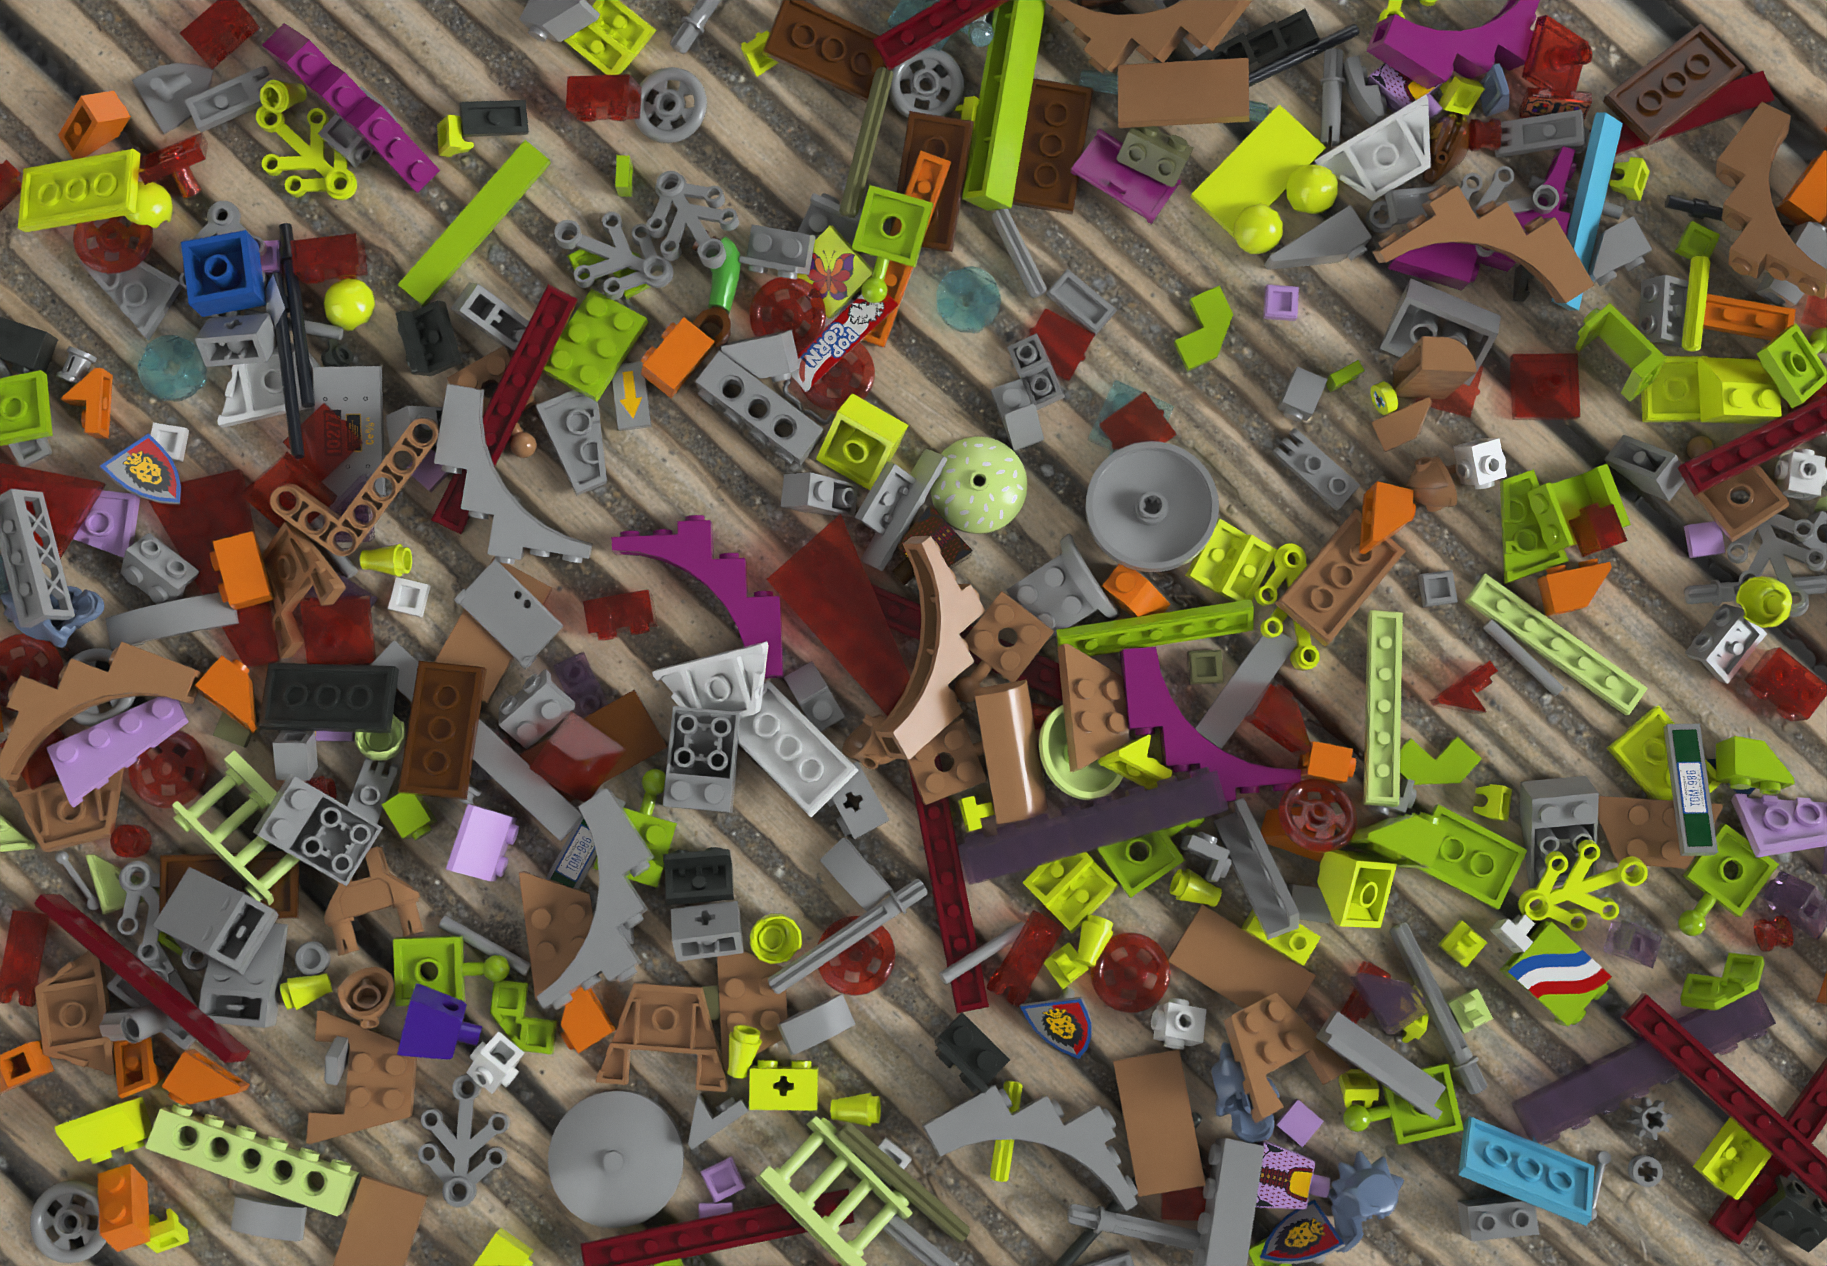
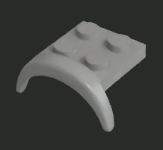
[1006,534,1121,643]

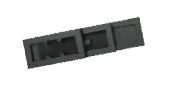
[1189,8,1320,73]

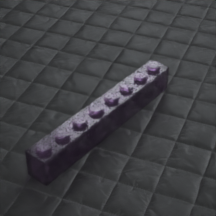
[958,767,1229,885]
[1511,989,1776,1145]

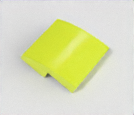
[564,0,657,80]
[1185,518,1277,602]
[1022,836,1119,933]

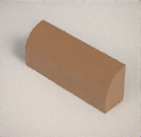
[1393,336,1477,400]
[974,680,1048,825]

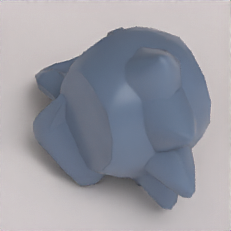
[0,586,104,648]
[1211,1042,1280,1144]
[1327,1151,1404,1253]

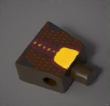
[891,505,973,586]

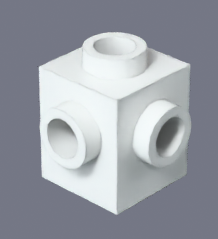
[1453,438,1507,489]
[1774,448,1827,501]
[1151,998,1207,1049]
[466,1032,525,1094]

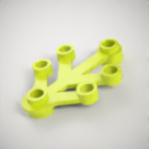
[256,105,357,200]
[1255,543,1320,671]
[1518,839,1648,932]

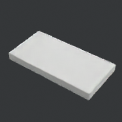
[738,680,859,817]

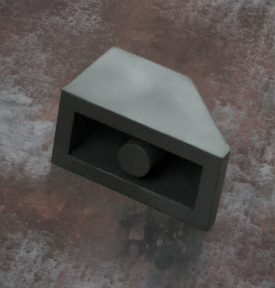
[0,317,59,374]

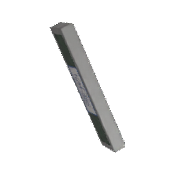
[1663,723,1718,856]
[546,787,626,889]

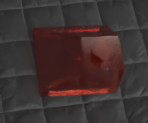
[1243,684,1312,757]
[529,711,626,803]

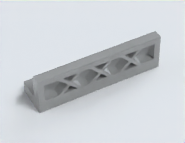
[0,489,75,628]
[1214,798,1299,940]
[1315,1010,1446,1120]

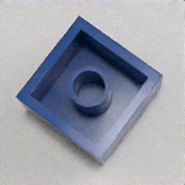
[181,230,266,317]

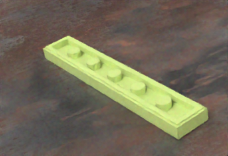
[1465,573,1648,715]
[1363,610,1403,807]

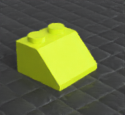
[1697,357,1782,424]
[816,393,909,490]
[1317,849,1397,928]
[54,1097,152,1164]

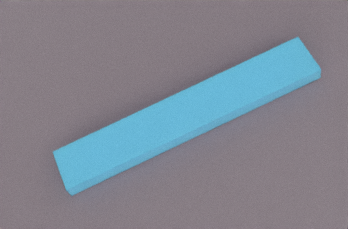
[1552,112,1623,311]

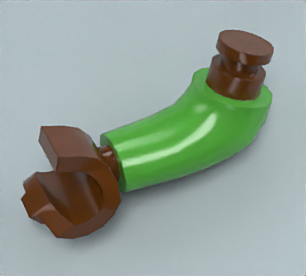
[692,229,741,351]

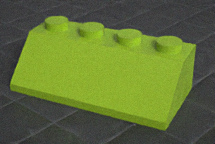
[1340,812,1447,868]

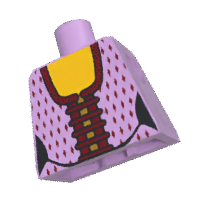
[1365,63,1443,121]
[1256,1140,1330,1209]

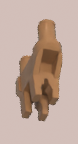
[324,846,424,956]

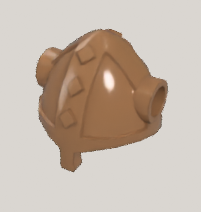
[1405,456,1457,512]
[842,714,896,769]
[337,967,395,1029]

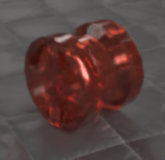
[1469,118,1502,151]
[110,824,152,858]
[1753,915,1794,952]

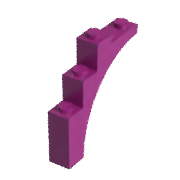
[1366,0,1540,89]
[261,23,440,193]
[1388,146,1576,291]
[611,515,784,679]
[1120,647,1302,810]

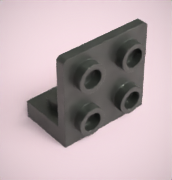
[934,1012,1010,1094]

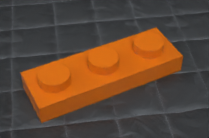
[1703,294,1796,341]

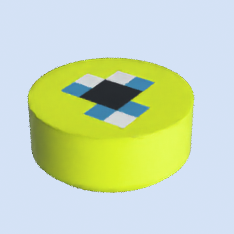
[1370,381,1398,416]

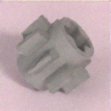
[1626,1097,1673,1140]

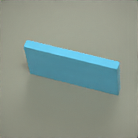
[1458,1116,1595,1226]

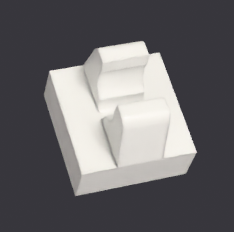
[1490,914,1535,953]

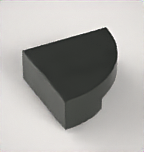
[1513,265,1534,302]

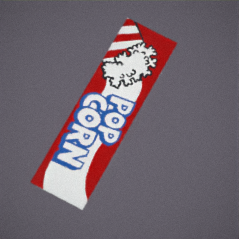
[790,292,898,392]

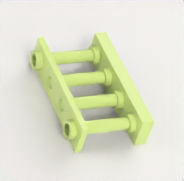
[172,750,300,906]
[755,1116,913,1266]

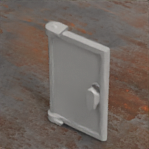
[454,559,564,670]

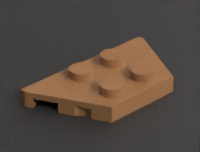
[1057,644,1130,772]
[1598,796,1723,869]
[519,871,594,1001]
[35,949,116,1075]
[717,950,788,1071]

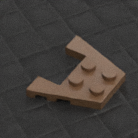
[262,522,346,659]
[7,758,125,852]
[596,982,728,1092]
[1224,993,1350,1123]
[306,1010,417,1144]

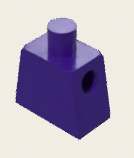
[397,983,482,1060]

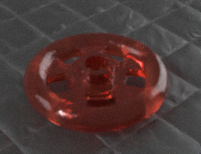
[73,216,153,274]
[749,277,826,353]
[799,342,875,411]
[0,633,64,712]
[128,730,208,809]
[1278,779,1358,853]
[818,916,896,996]
[1090,932,1171,1013]

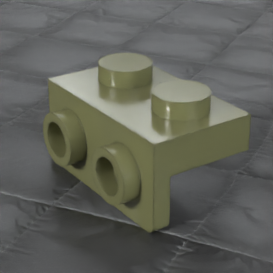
[1117,126,1194,187]

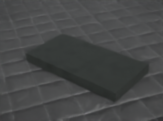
[258,663,399,733]

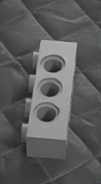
[695,351,824,465]

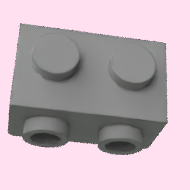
[120,533,199,604]
[499,669,575,750]
[1179,831,1232,882]

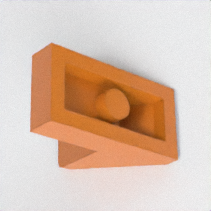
[61,368,113,439]
[113,1036,165,1099]

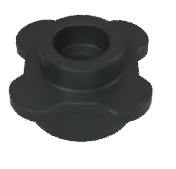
[321,339,354,367]

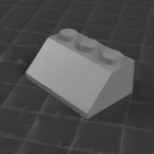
[1380,278,1501,386]

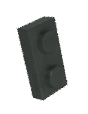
[459,100,529,137]

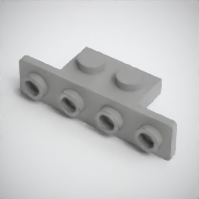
[855,449,947,571]

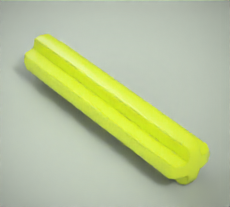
[1681,256,1711,351]
[990,1080,1023,1182]

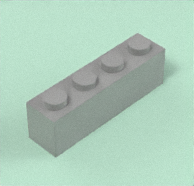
[1192,1138,1265,1266]

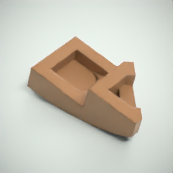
[1371,397,1432,452]

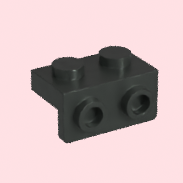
[395,300,462,376]
[663,847,734,905]
[1754,1174,1827,1253]

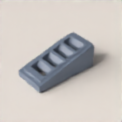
[1479,63,1509,117]

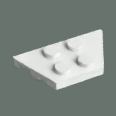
[1315,95,1431,201]
[217,343,321,428]
[652,641,768,718]

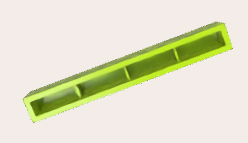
[962,0,1046,211]

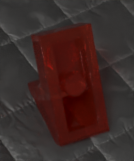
[1429,661,1498,714]

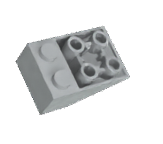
[663,706,740,813]
[253,774,383,886]
[1520,776,1599,888]
[153,867,279,975]
[199,923,288,1028]

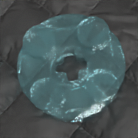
[936,266,1001,333]
[137,335,207,402]

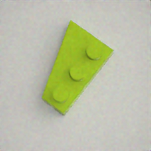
[1500,469,1569,584]

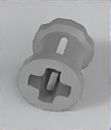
[56,346,97,385]

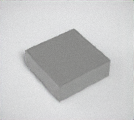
[1418,570,1458,608]
[324,1036,348,1085]

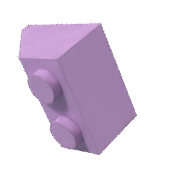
[446,804,519,882]

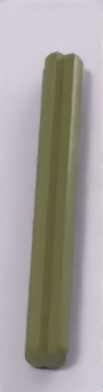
[839,67,894,218]
[837,1122,970,1243]

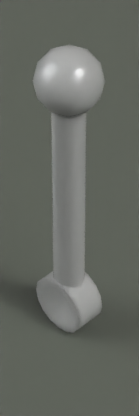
[55,851,100,910]
[1591,1151,1611,1221]

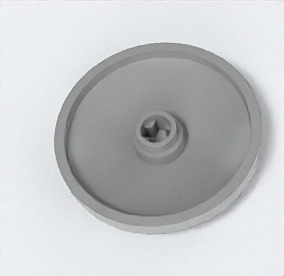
[1085,441,1219,572]
[548,1090,684,1228]

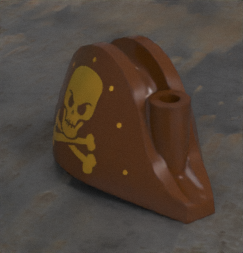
[1422,111,1470,185]

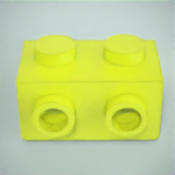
[1693,1118,1772,1200]

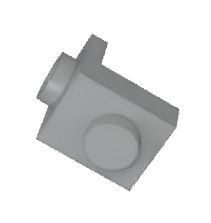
[1361,779,1417,815]

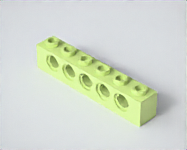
[145,1103,359,1216]

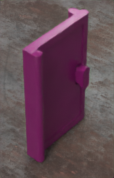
[1070,129,1181,224]

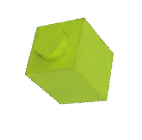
[382,793,437,841]

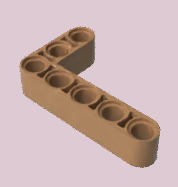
[270,417,439,556]

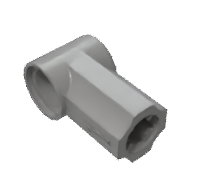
[99,1003,168,1044]

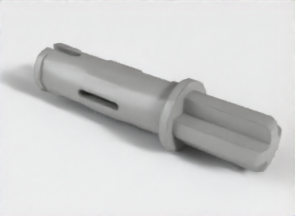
[1320,48,1346,146]

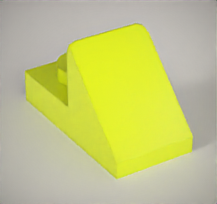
[1098,734,1172,790]

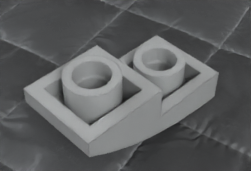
[1343,56,1387,126]
[1007,333,1065,410]
[820,837,893,911]
[777,994,855,1055]
[231,1194,307,1241]

